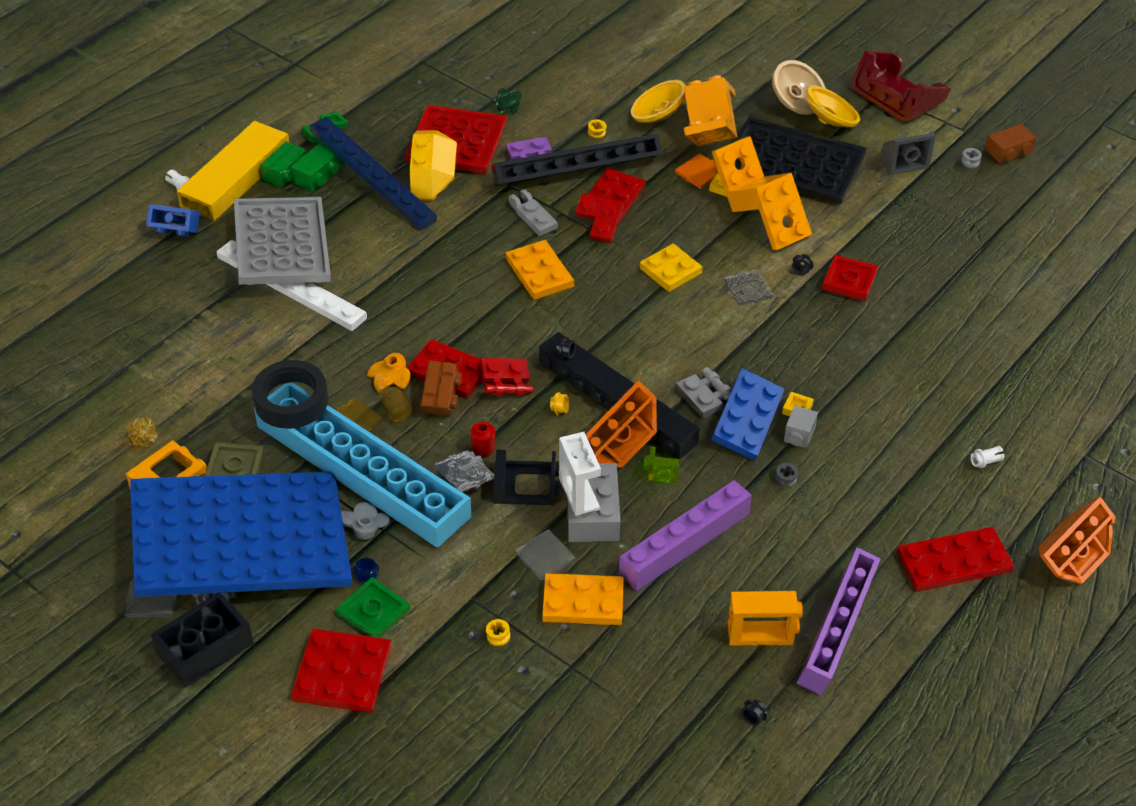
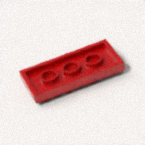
[897,527,1014,592]

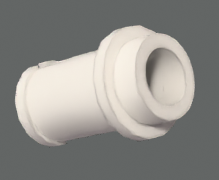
[165,170,190,190]
[971,446,1004,468]

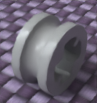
[961,148,982,168]

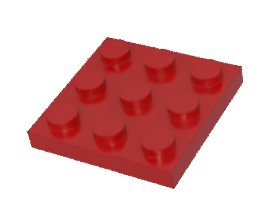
[291,629,392,713]

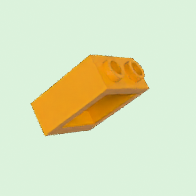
[727,591,803,645]

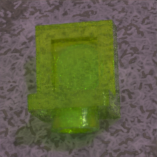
[644,446,679,483]

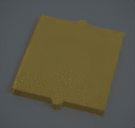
[336,397,383,433]

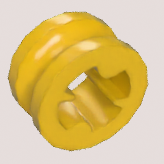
[588,120,606,138]
[486,619,511,646]

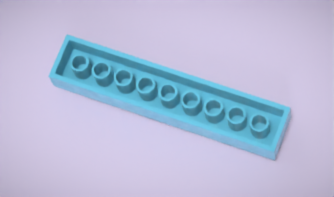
[254,382,471,548]

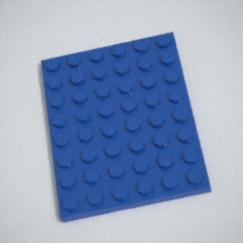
[130,472,352,597]

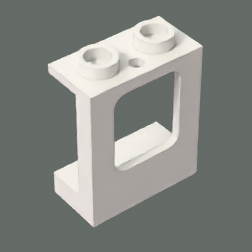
[559,432,601,516]

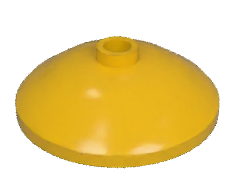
[631,80,686,123]
[806,86,860,128]

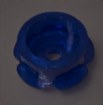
[353,558,379,582]

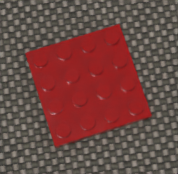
[405,105,507,174]

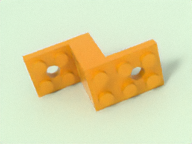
[684,76,738,147]
[711,136,812,250]

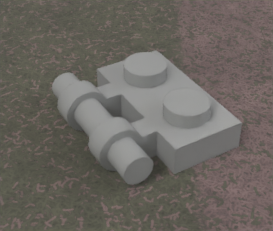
[676,367,732,419]

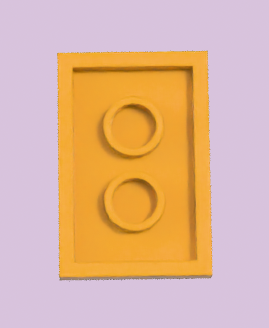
[506,240,574,300]
[543,573,624,625]

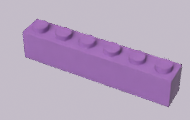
[619,480,752,591]
[797,548,880,695]

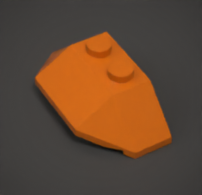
[585,380,657,468]
[1038,497,1115,585]

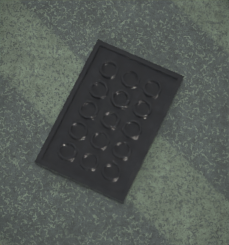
[734,117,867,204]

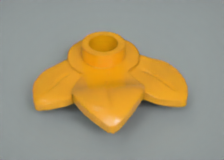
[367,353,410,393]

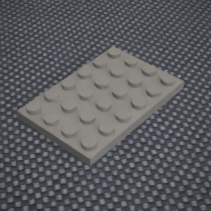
[234,197,331,285]

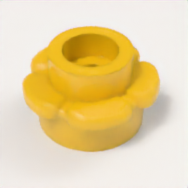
[550,392,569,416]

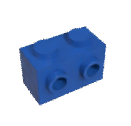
[146,204,200,236]

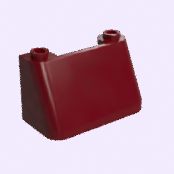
[851,51,951,121]

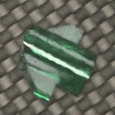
[494,88,521,115]

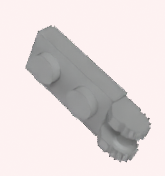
[508,189,558,236]

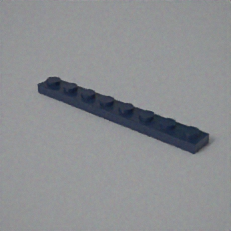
[310,117,437,231]

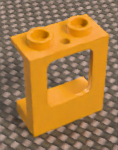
[126,440,207,488]

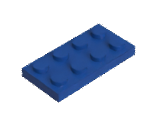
[711,368,784,461]

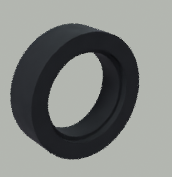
[252,360,328,429]

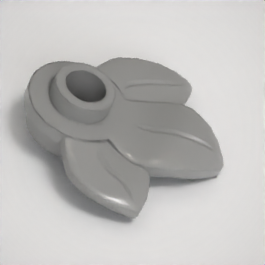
[341,502,390,539]

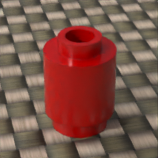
[470,422,496,458]

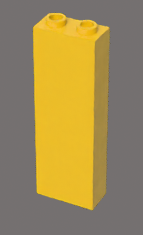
[177,121,289,221]

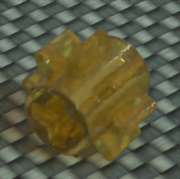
[126,417,158,447]

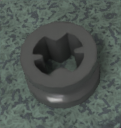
[775,463,798,487]

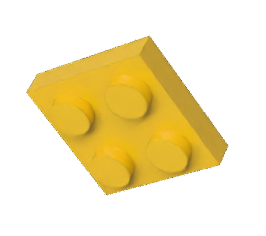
[640,243,703,292]

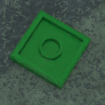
[335,577,411,638]

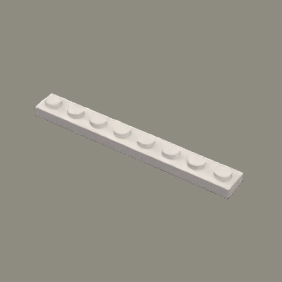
[217,240,367,331]

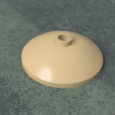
[772,60,826,115]

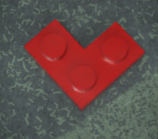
[576,194,624,243]

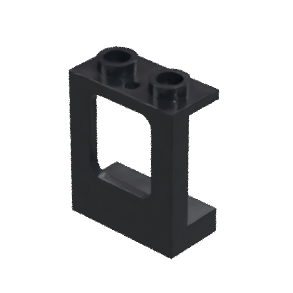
[493,450,560,505]

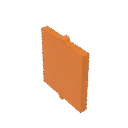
[675,153,718,189]

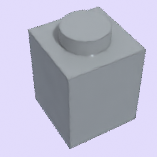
[784,406,818,448]

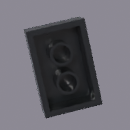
[151,592,254,687]

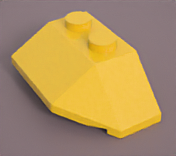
[410,130,457,201]

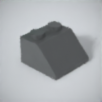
[881,133,936,175]

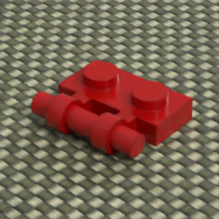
[479,358,533,396]

